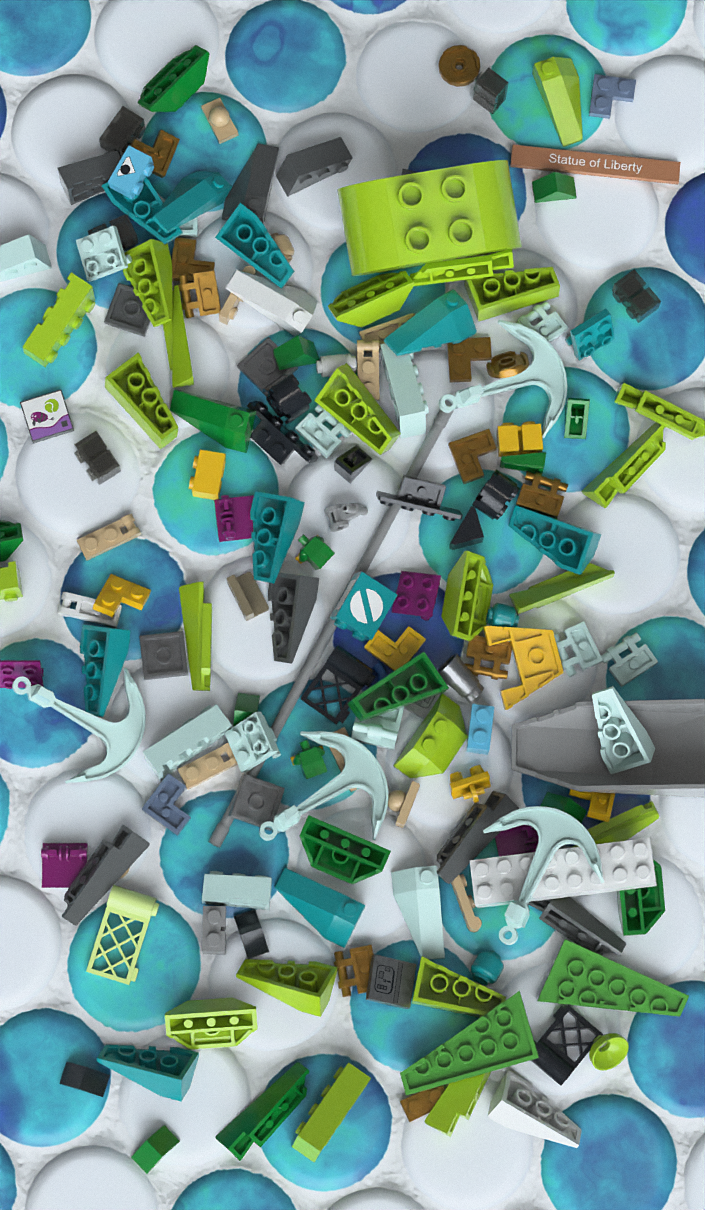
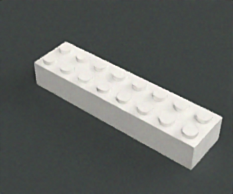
[470,838,657,908]

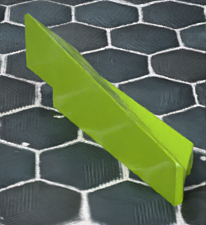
[410,249,514,286]
[163,285,194,388]
[614,383,705,440]
[581,422,666,508]
[509,563,615,615]
[179,582,212,691]
[570,801,659,848]
[424,1071,492,1137]

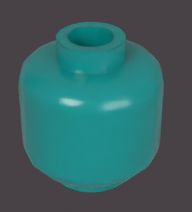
[486,603,520,628]
[470,951,504,986]

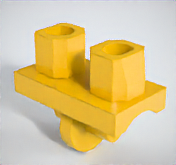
[450,765,491,803]

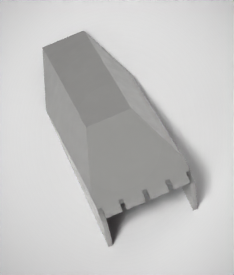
[511,699,705,798]

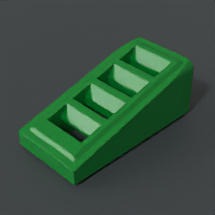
[500,452,546,473]

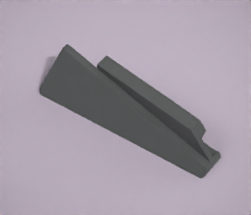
[437,791,519,884]
[62,824,150,925]
[528,897,626,956]

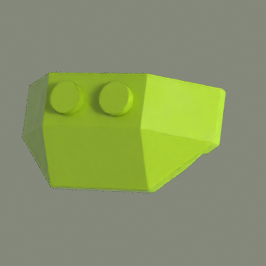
[328,271,414,328]
[441,551,493,641]
[393,693,468,779]
[165,997,258,1050]

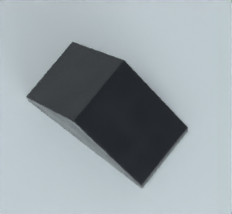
[334,445,372,484]
[449,506,484,550]
[234,909,269,959]
[59,1062,110,1097]

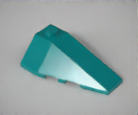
[152,171,232,234]
[215,203,295,289]
[508,505,602,575]

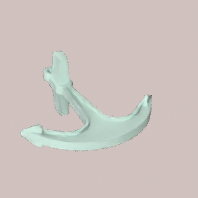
[438,319,567,438]
[12,668,146,784]
[259,731,388,841]
[483,806,604,945]

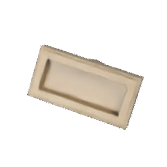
[201,98,239,144]
[388,781,420,828]

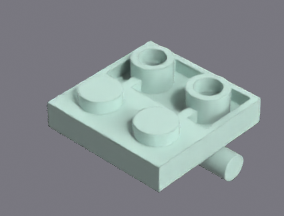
[76,226,132,282]
[351,707,404,750]
[225,712,281,773]

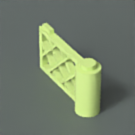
[86,885,160,985]

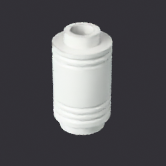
[316,354,357,377]

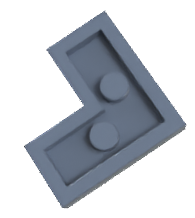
[589,74,636,119]
[142,773,191,836]

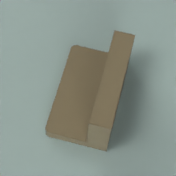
[226,572,269,621]

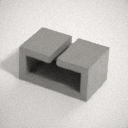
[202,906,226,955]

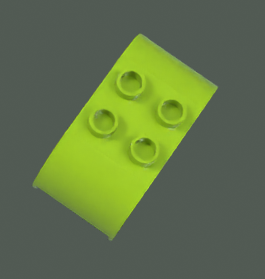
[337,160,522,276]

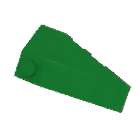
[170,389,256,453]

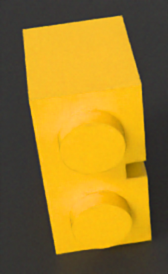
[496,421,543,457]
[189,449,226,500]

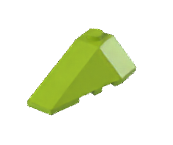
[532,57,583,147]
[123,239,172,327]
[236,959,337,1017]

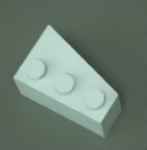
[0,234,52,282]
[202,871,272,910]

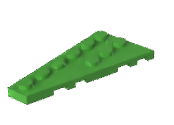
[537,939,689,1017]
[400,991,539,1095]

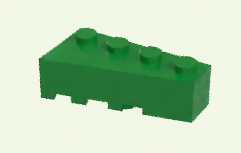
[348,652,449,722]

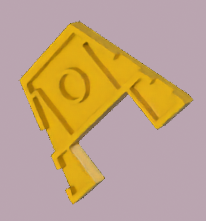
[483,626,564,710]

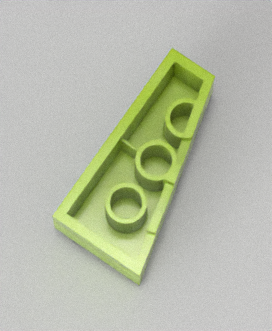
[292,1062,371,1162]

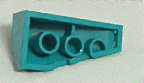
[102,177,183,244]
[384,289,477,356]
[250,491,305,584]
[80,624,131,717]
[275,868,365,949]
[97,1044,199,1102]

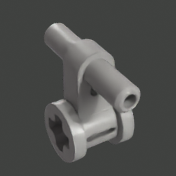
[324,503,368,532]

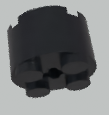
[263,374,312,424]
[472,469,520,520]

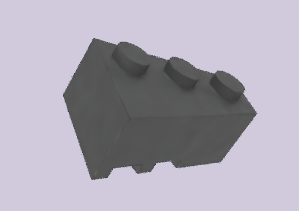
[276,137,353,197]
[57,151,121,205]

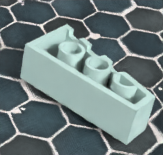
[380,343,429,438]
[143,704,232,781]

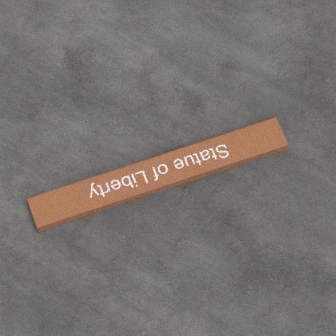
[510,145,681,185]

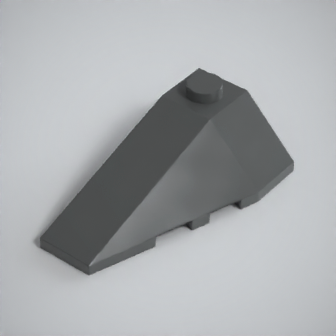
[222,144,279,224]
[268,573,319,664]

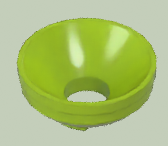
[589,1033,629,1071]

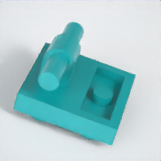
[565,308,615,361]

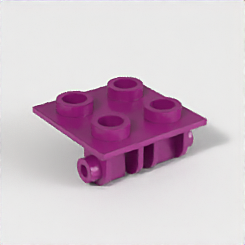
[214,495,254,542]
[392,571,441,620]
[0,660,44,689]
[495,825,539,857]
[41,843,88,888]

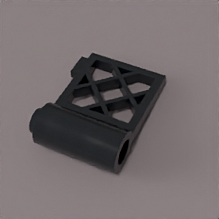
[301,645,376,725]
[530,1005,603,1086]

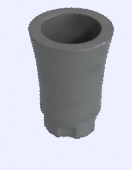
[437,653,484,703]

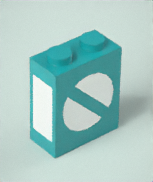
[329,571,397,642]

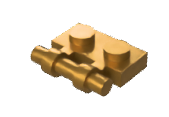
[178,270,221,318]
[516,471,568,519]
[465,635,512,680]
[333,944,374,997]

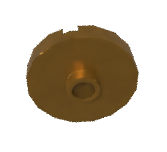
[439,45,480,87]
[486,351,529,378]

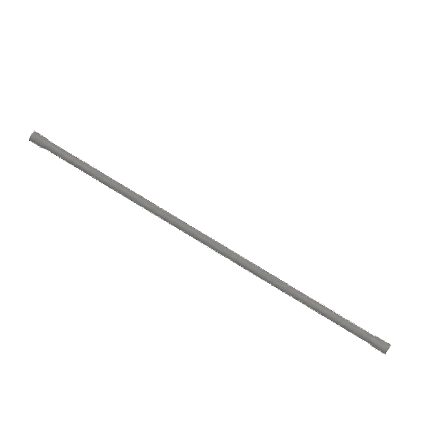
[208,405,454,848]

